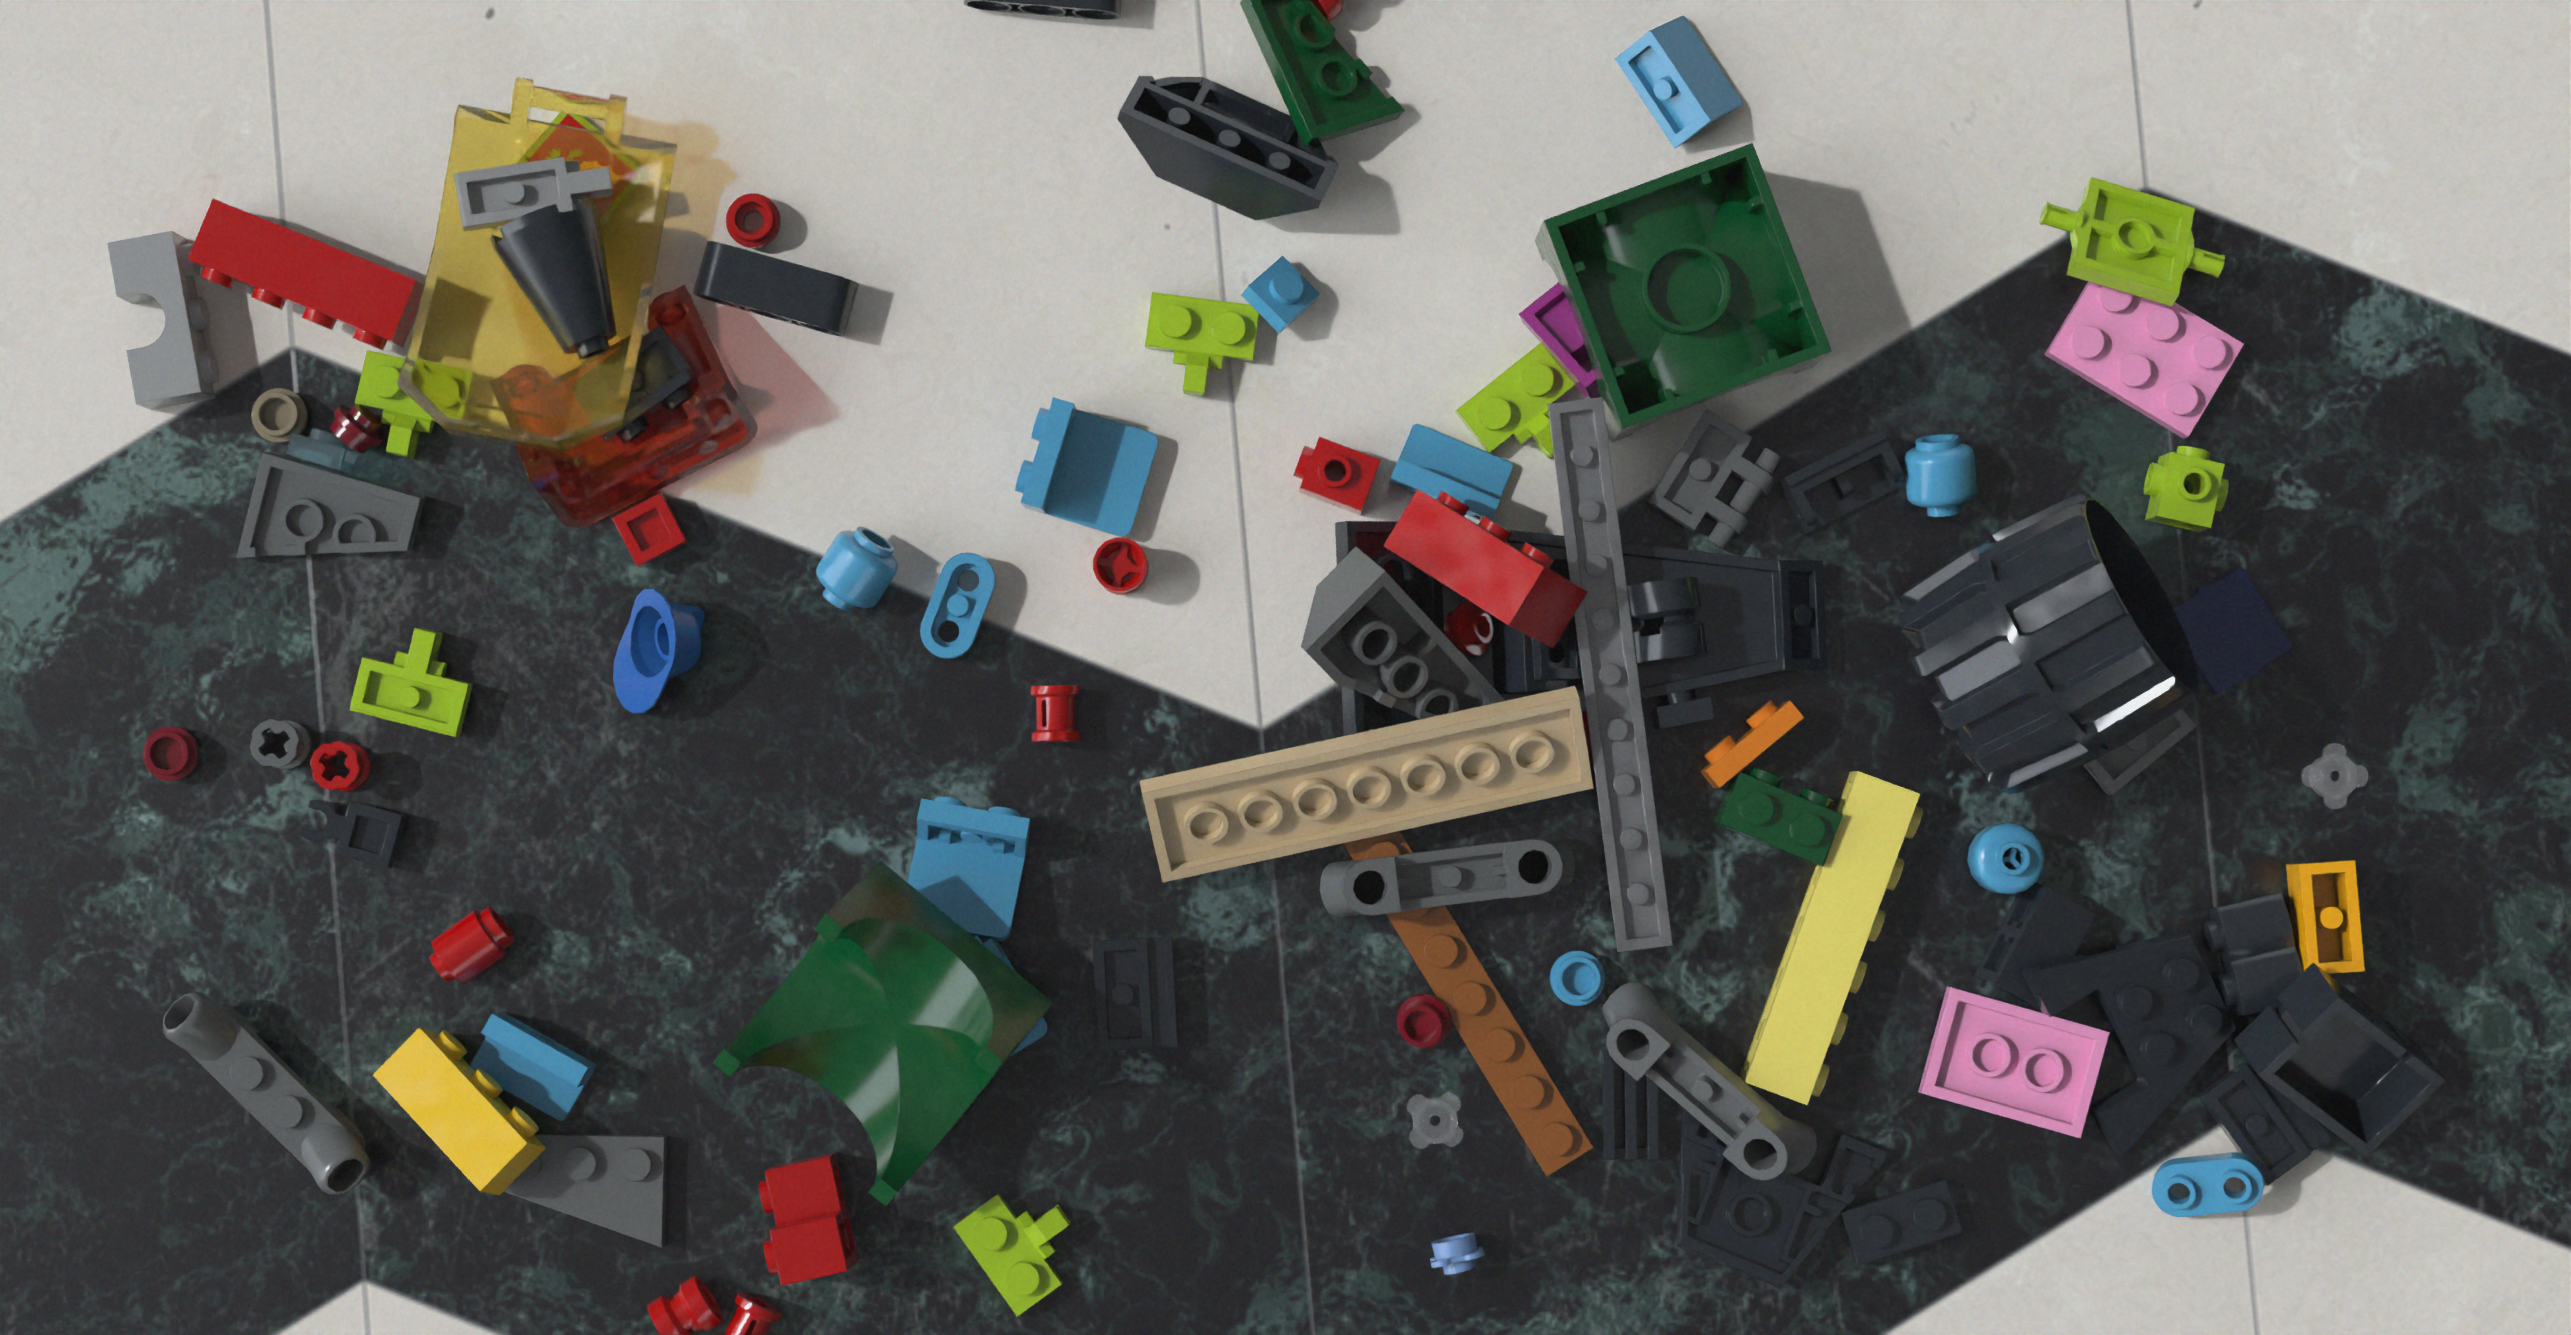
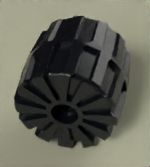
[1898,493,2201,794]

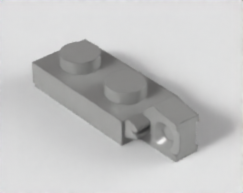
[454,157,613,232]

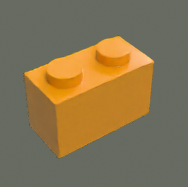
[2286,860,2365,974]

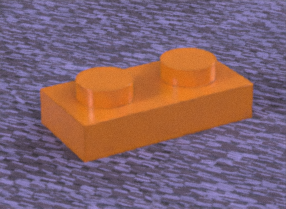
[1700,700,1804,788]

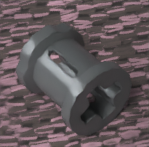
[250,719,312,769]

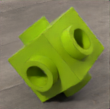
[2144,446,2229,532]

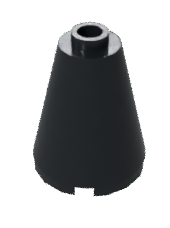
[490,198,617,360]

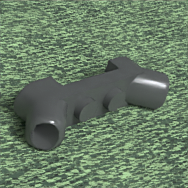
[1320,835,1575,917]
[1602,983,1817,1180]
[163,991,370,1195]

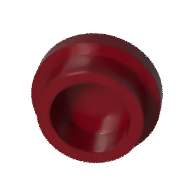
[330,404,384,454]
[143,726,200,781]
[1397,993,1452,1048]

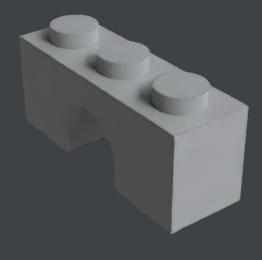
[107,231,219,410]

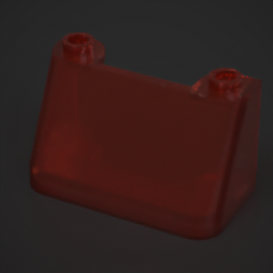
[489,285,758,528]

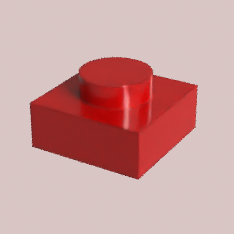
[612,493,689,568]

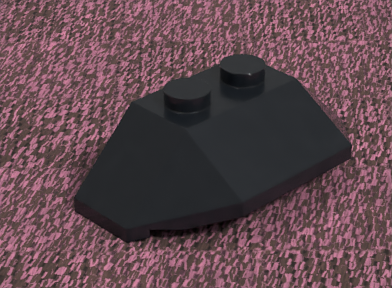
[1117,76,1339,221]

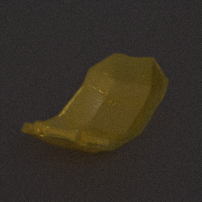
[398,77,677,454]

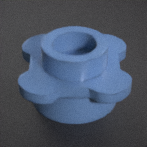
[1430,1233,1485,1275]

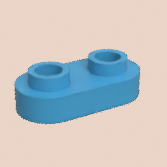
[920,553,996,659]
[2152,1152,2265,1217]

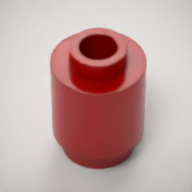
[429,906,515,985]

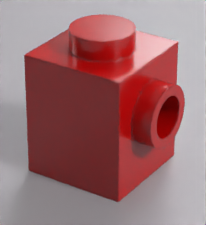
[1293,436,1381,515]

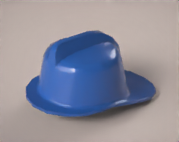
[613,588,705,713]

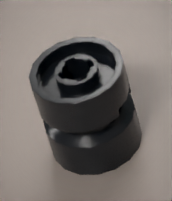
[1627,577,1708,663]

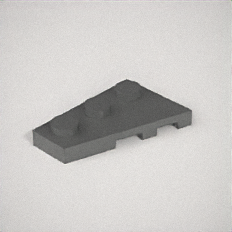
[236,452,426,558]
[504,1133,667,1248]

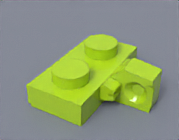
[1145,292,1259,397]
[1455,343,1575,459]
[355,350,477,459]
[350,628,473,737]
[953,1193,1071,1316]

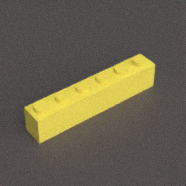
[1739,771,1923,1105]

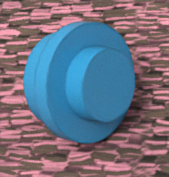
[1550,951,1605,1006]

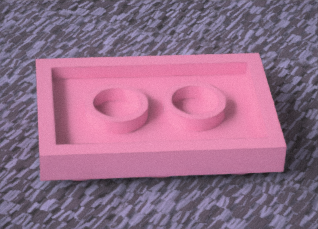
[2044,281,2244,439]
[1918,987,2110,1138]

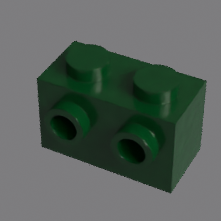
[1712,767,1843,866]

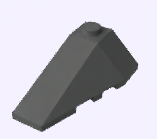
[1301,547,1505,720]

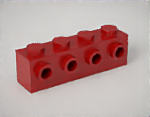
[188,199,428,351]

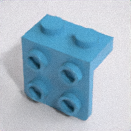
[1015,397,1158,537]
[907,797,1030,941]

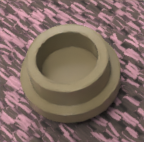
[251,388,308,443]

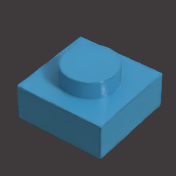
[1241,255,1320,334]

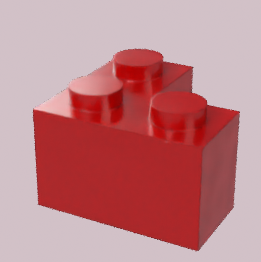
[759,1152,859,1286]

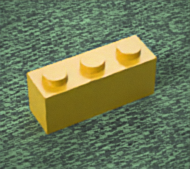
[373,1027,546,1196]

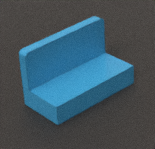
[1615,16,1742,148]
[1389,424,1513,521]
[470,1011,597,1121]

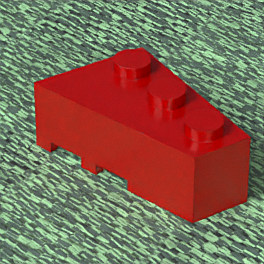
[1383,489,1588,648]

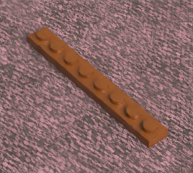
[1343,831,1593,1176]

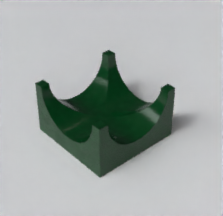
[1535,143,1832,442]
[713,861,1053,1206]

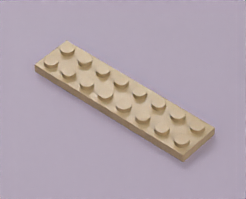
[1140,686,1593,883]

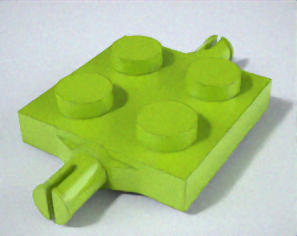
[2039,177,2225,306]

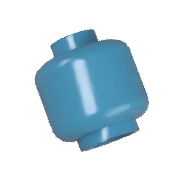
[1904,434,1977,517]
[816,527,898,611]
[1967,823,2045,894]

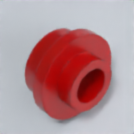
[726,193,781,248]
[1444,601,1493,657]

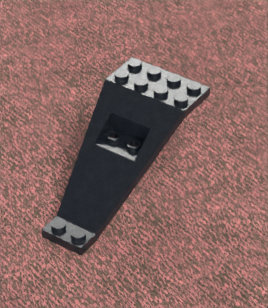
[1335,521,1828,736]

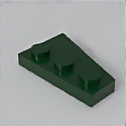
[1240,0,1405,147]

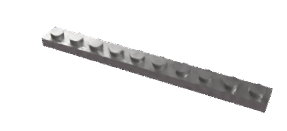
[1547,397,1673,952]

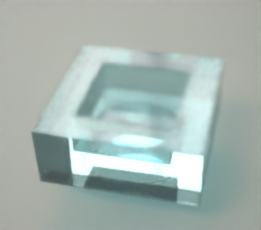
[286,428,358,475]

